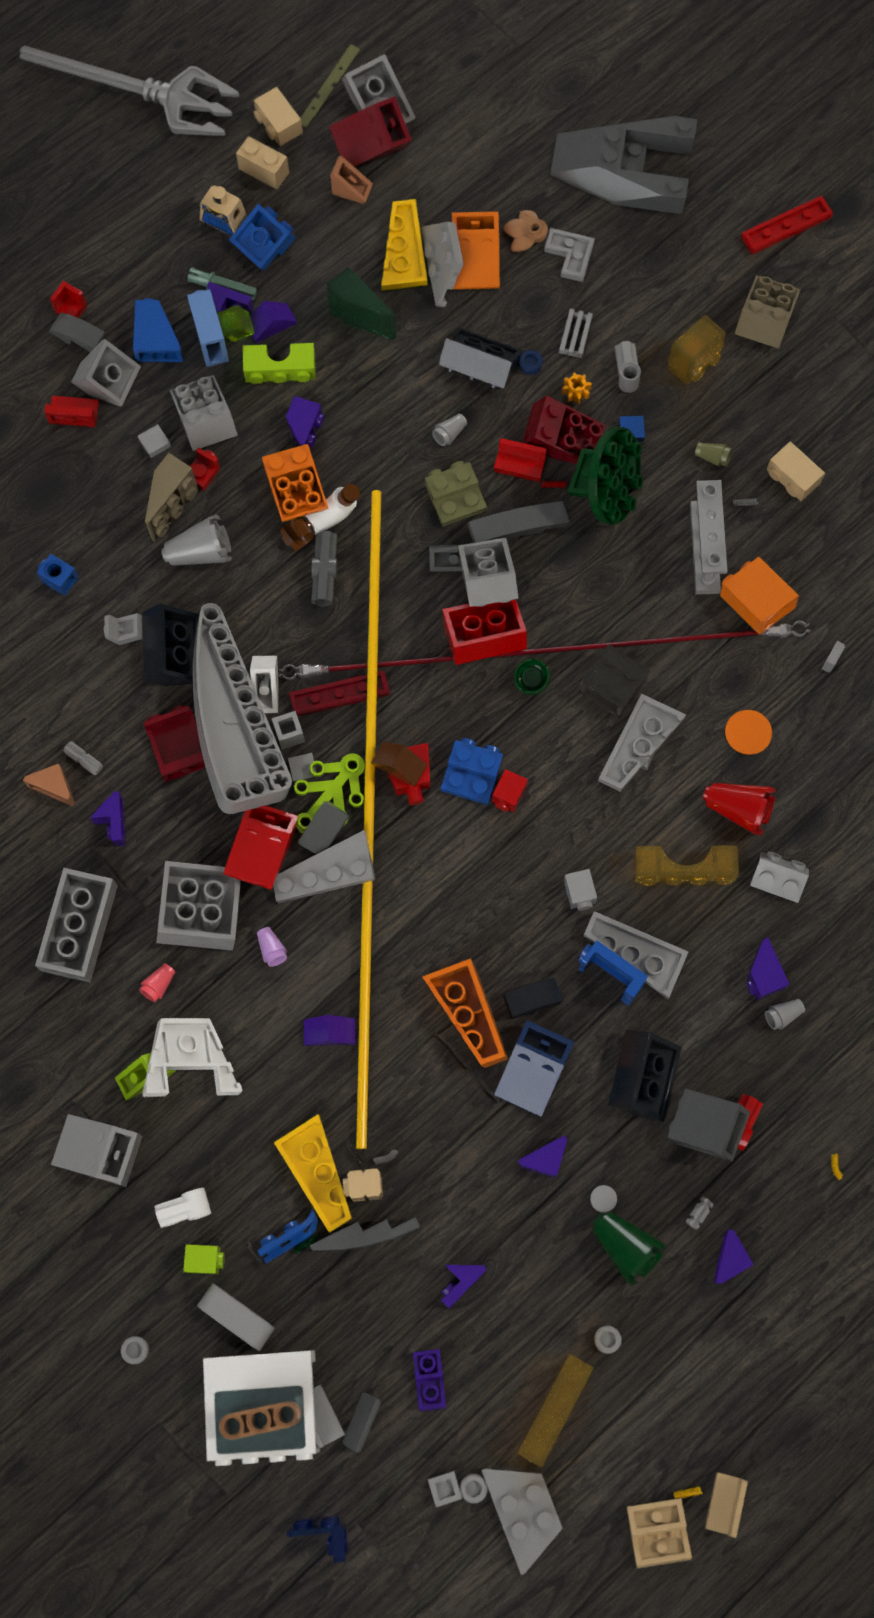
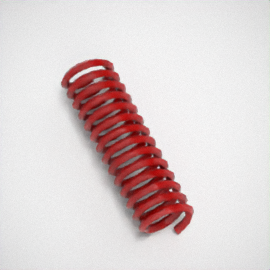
[541,481,566,488]

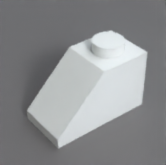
[250,656,278,713]

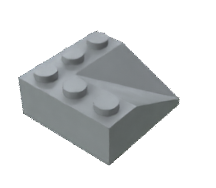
[156,861,241,950]

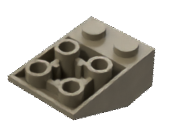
[735,275,801,349]
[145,453,198,542]

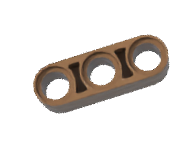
[219,1401,302,1440]

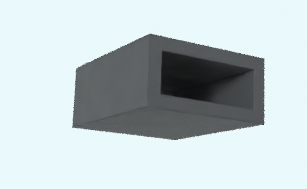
[668,1088,750,1162]

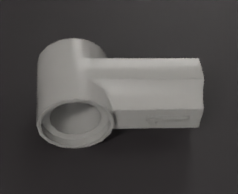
[614,341,641,393]

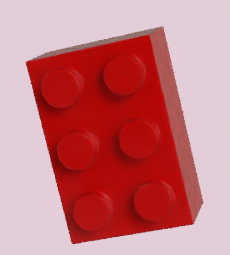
[442,599,527,665]

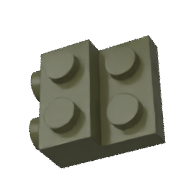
[425,461,487,527]

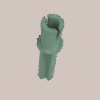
[188,267,257,301]

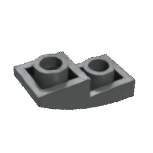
[49,312,104,352]

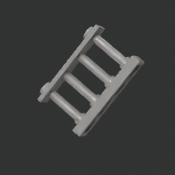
[690,480,727,594]

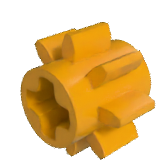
[562,372,592,404]

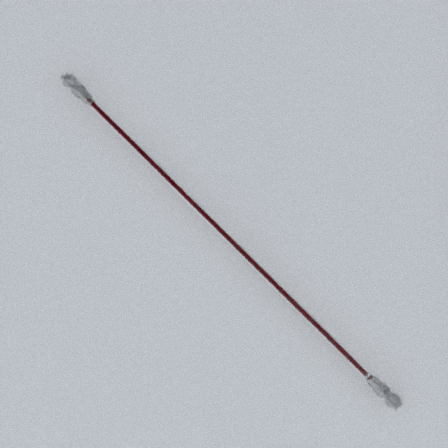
[279,621,810,680]

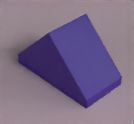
[245,301,297,343]
[304,1015,356,1046]
[518,1135,567,1178]
[713,1229,754,1284]

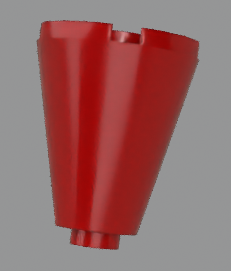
[703,783,776,836]

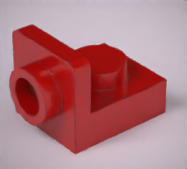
[190,448,220,491]

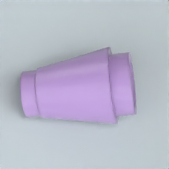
[257,927,287,967]

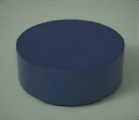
[519,350,543,375]

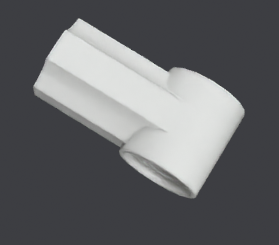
[155,1188,211,1228]

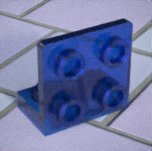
[287,1516,348,1563]

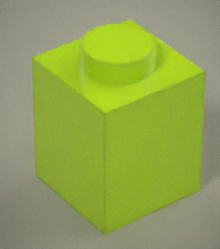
[183,1245,225,1274]

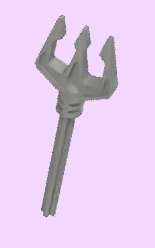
[20,46,239,136]

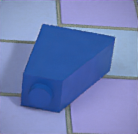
[133,298,183,362]

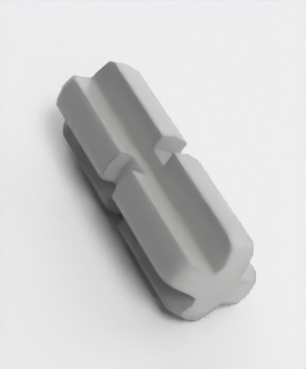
[63,741,103,775]

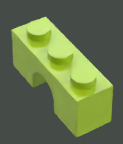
[243,343,316,384]

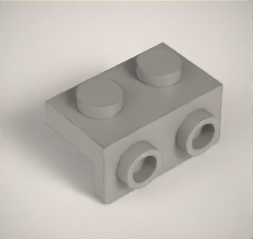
[750,851,809,903]

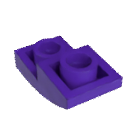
[413,1349,446,1412]

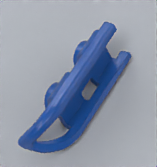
[257,1208,318,1264]

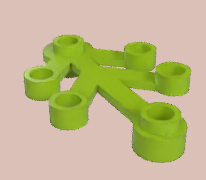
[294,754,365,834]

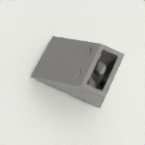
[170,375,238,451]
[51,1114,142,1187]

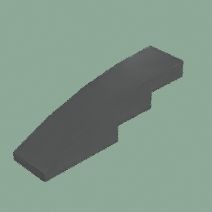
[468,501,570,543]
[310,1217,420,1252]

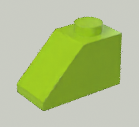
[115,1053,176,1100]

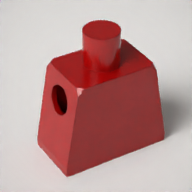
[387,743,430,805]

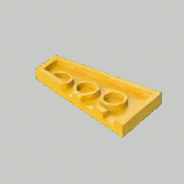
[381,199,427,291]
[274,1114,352,1233]

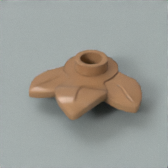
[503,210,548,252]

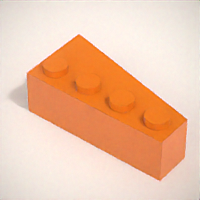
[422,959,508,1068]

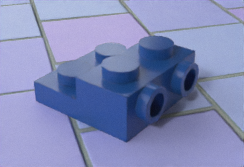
[229,204,296,271]
[441,738,503,805]

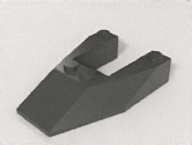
[550,116,697,214]

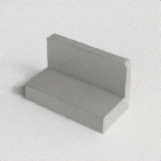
[295,1384,345,1449]

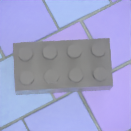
[35,868,118,982]

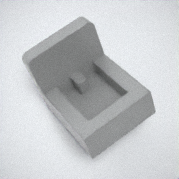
[104,613,143,645]

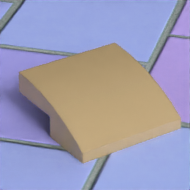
[627,1498,692,1568]

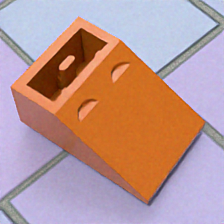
[452,212,500,289]
[262,444,329,522]

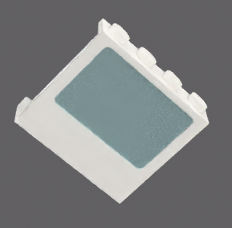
[203,1350,320,1466]

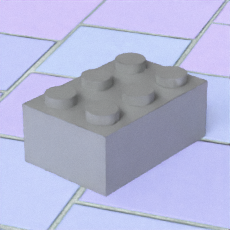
[458,538,519,607]

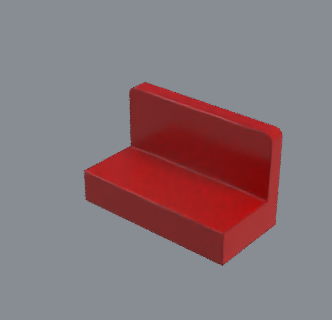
[44,396,99,427]
[494,438,547,482]

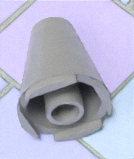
[162,514,232,566]

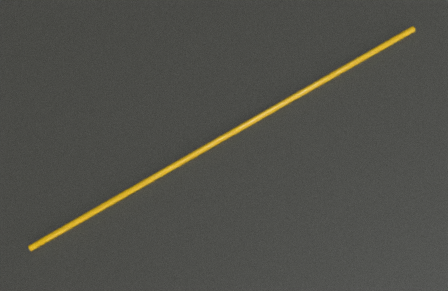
[356,490,381,1149]

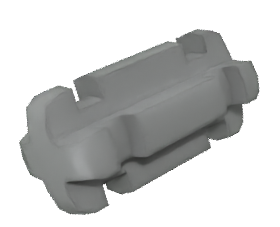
[686,1197,713,1229]

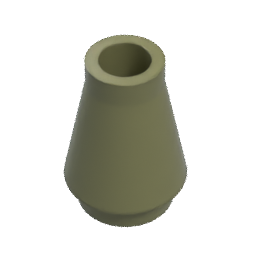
[695,442,732,467]

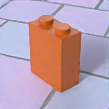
[720,557,799,635]

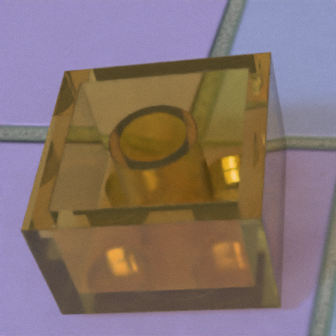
[667,314,726,385]

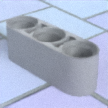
[197,1283,275,1351]

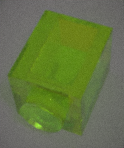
[217,305,255,342]

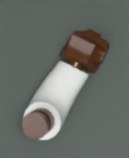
[280,484,360,551]

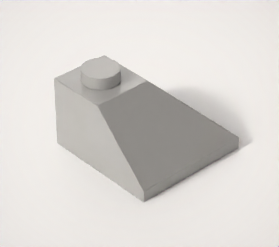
[71,339,141,406]

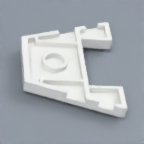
[143,1018,242,1097]

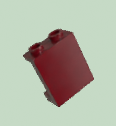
[143,705,206,783]

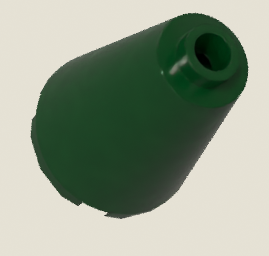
[593,1212,667,1286]

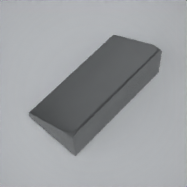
[429,545,462,572]
[298,801,349,854]
[343,1393,382,1453]

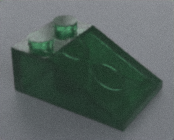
[327,267,396,340]

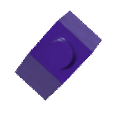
[746,938,790,1000]

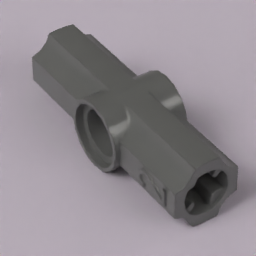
[312,531,338,607]

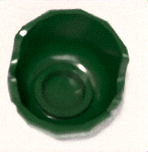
[514,658,551,695]

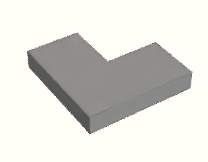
[544,228,595,282]

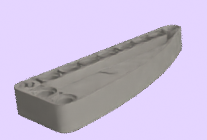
[193,603,292,814]

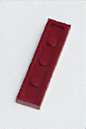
[289,670,390,717]

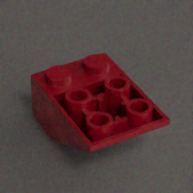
[329,96,412,167]
[522,395,606,464]

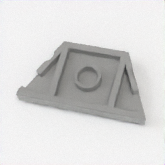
[421,222,464,308]
[482,1468,562,1575]

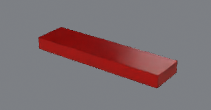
[741,195,833,255]

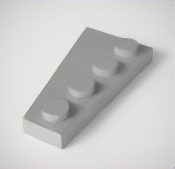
[598,694,686,792]
[274,830,376,903]
[584,911,688,999]

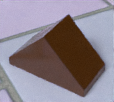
[371,741,427,787]

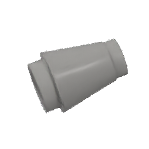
[432,414,467,446]
[765,999,805,1030]

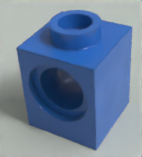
[37,554,79,596]

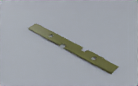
[300,45,360,127]

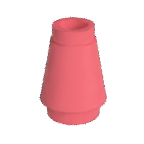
[139,963,176,1002]

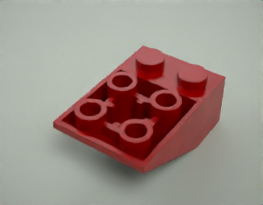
[223,805,298,890]

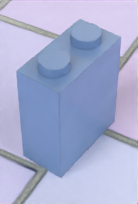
[187,289,229,367]

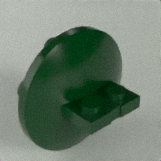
[568,427,643,525]

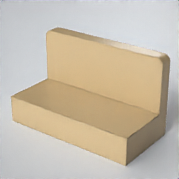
[705,1472,748,1538]

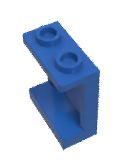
[578,940,648,1006]

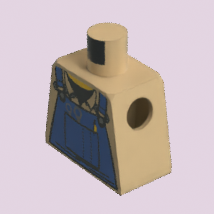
[200,186,247,236]

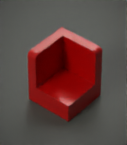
[50,281,87,318]

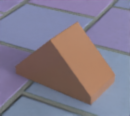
[330,156,373,204]
[23,764,75,806]

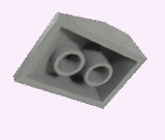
[342,54,416,124]

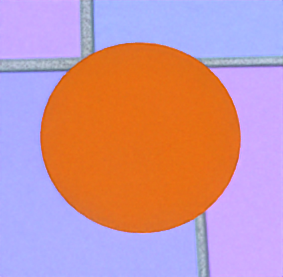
[725,710,772,755]

